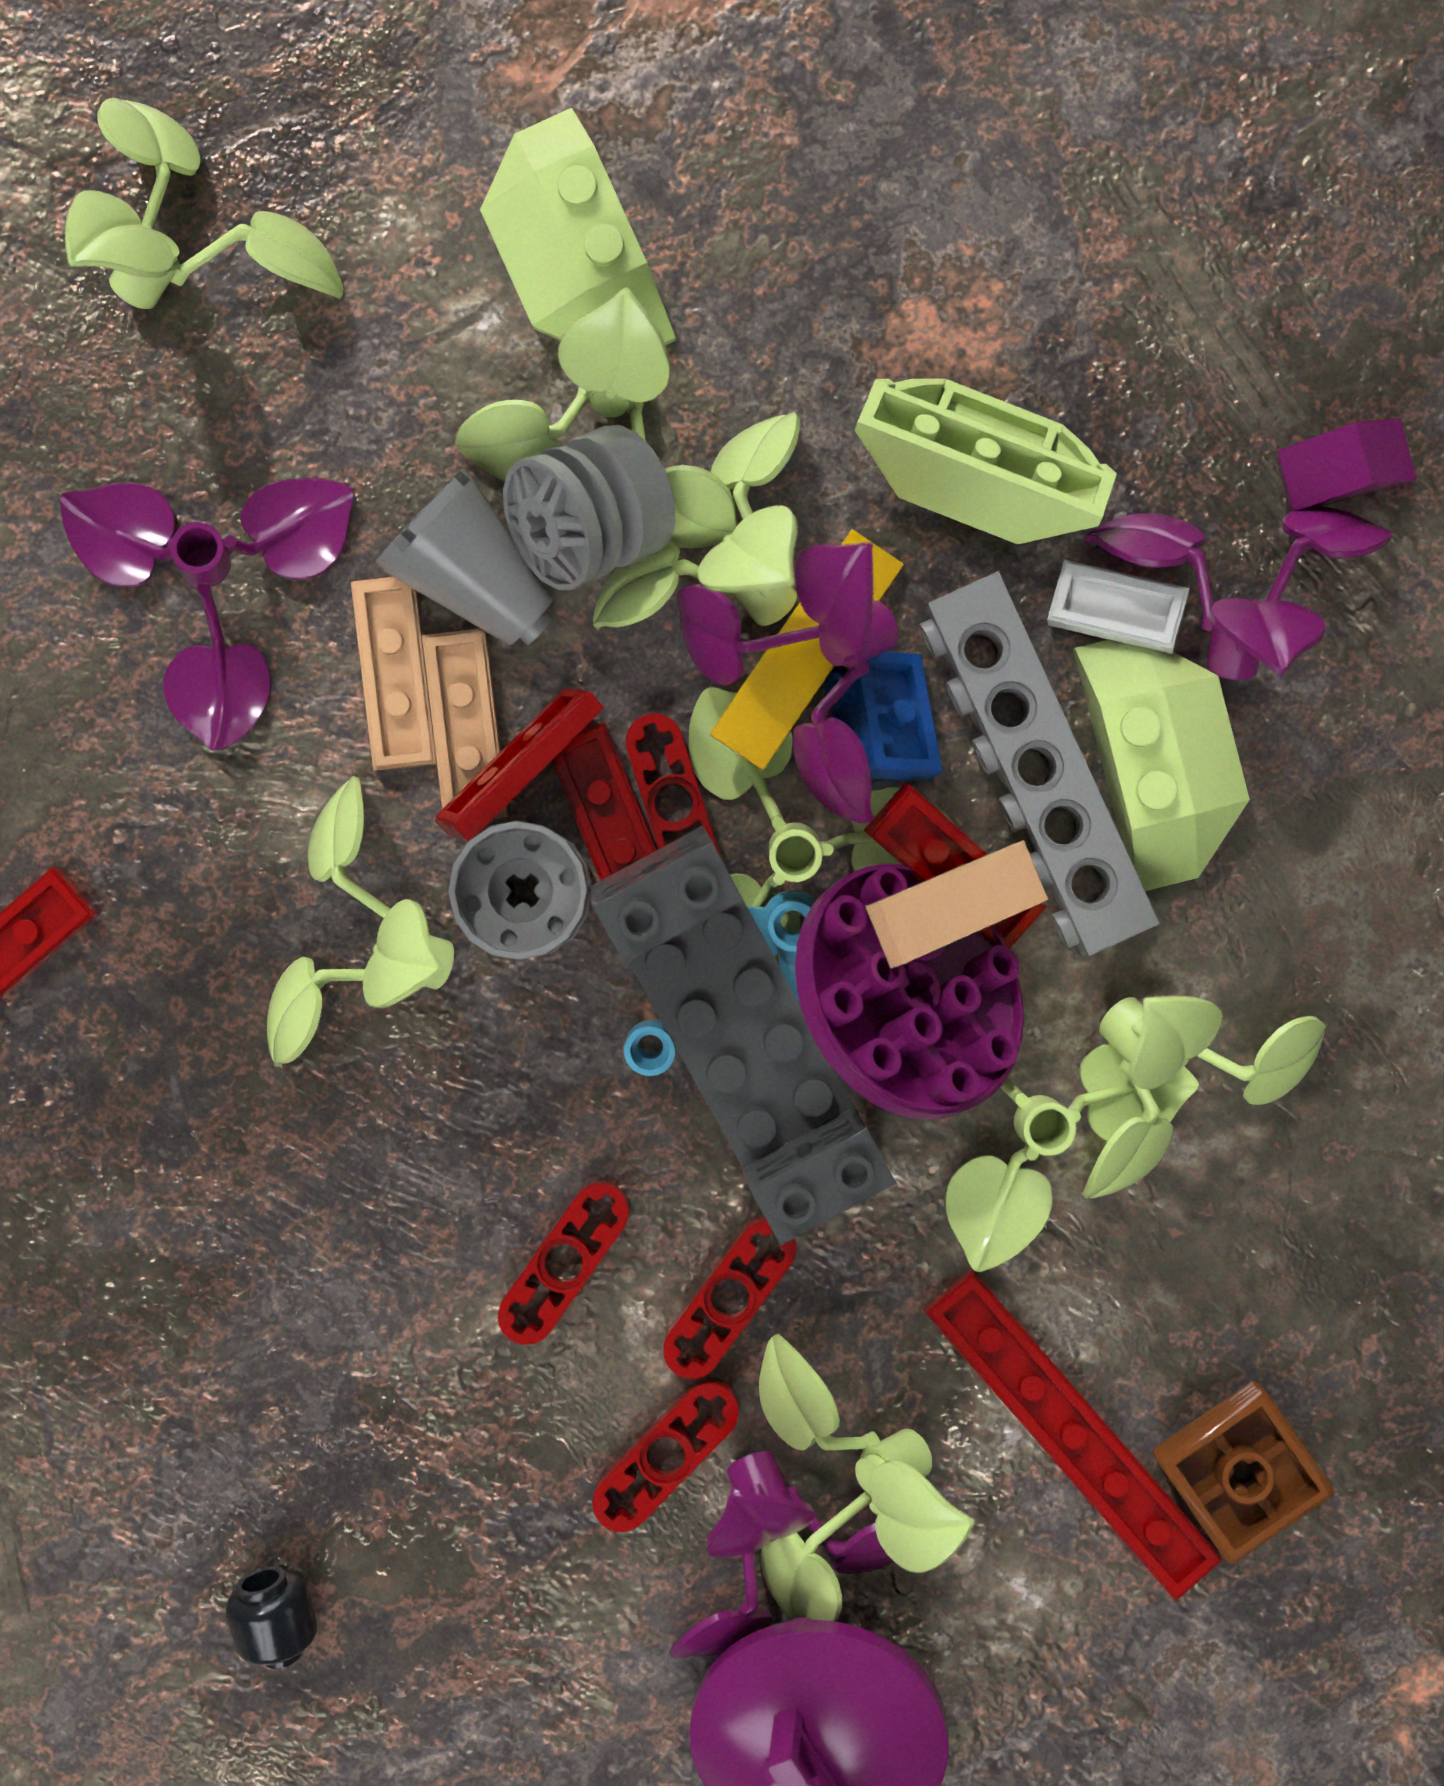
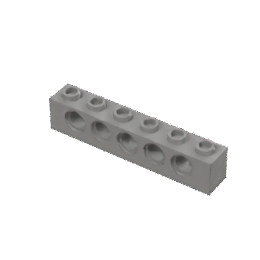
[919,571,1160,956]

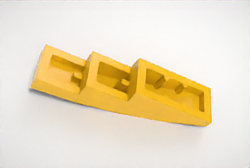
[709,529,904,771]

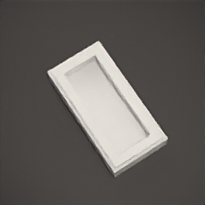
[1047,559,1189,655]

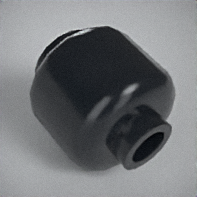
[225,1566,317,1669]

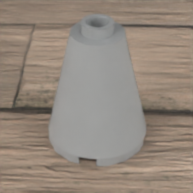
[374,468,553,646]

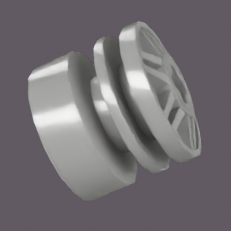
[503,425,675,590]
[448,821,592,960]

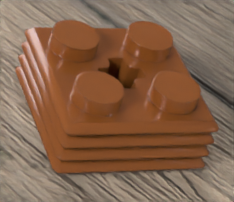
[1153,1381,1335,1564]

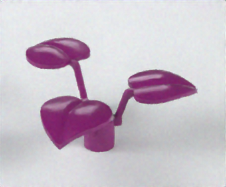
[60,478,354,751]
[1085,506,1393,680]
[677,543,898,823]
[669,1451,894,1659]

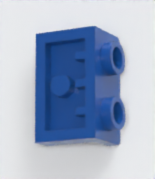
[824,652,943,782]

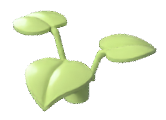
[65,97,343,309]
[455,288,739,548]
[593,412,800,631]
[688,687,954,963]
[267,776,454,1068]
[1081,996,1327,1199]
[945,1042,1199,1272]
[759,1333,975,1622]

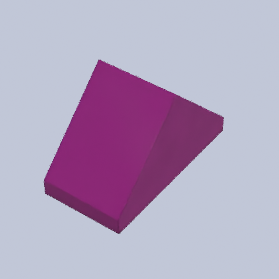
[1275,419,1417,512]

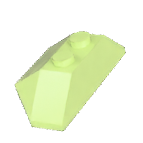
[480,108,676,345]
[854,379,1117,544]
[1073,639,1250,891]

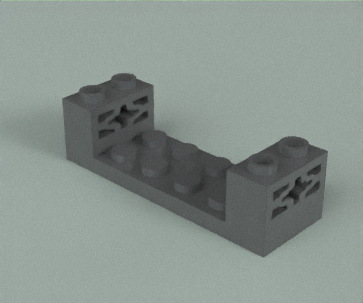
[589,826,896,1245]

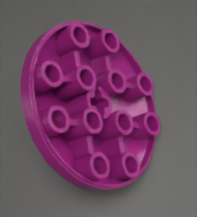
[795,864,1024,1120]
[689,1617,949,1786]

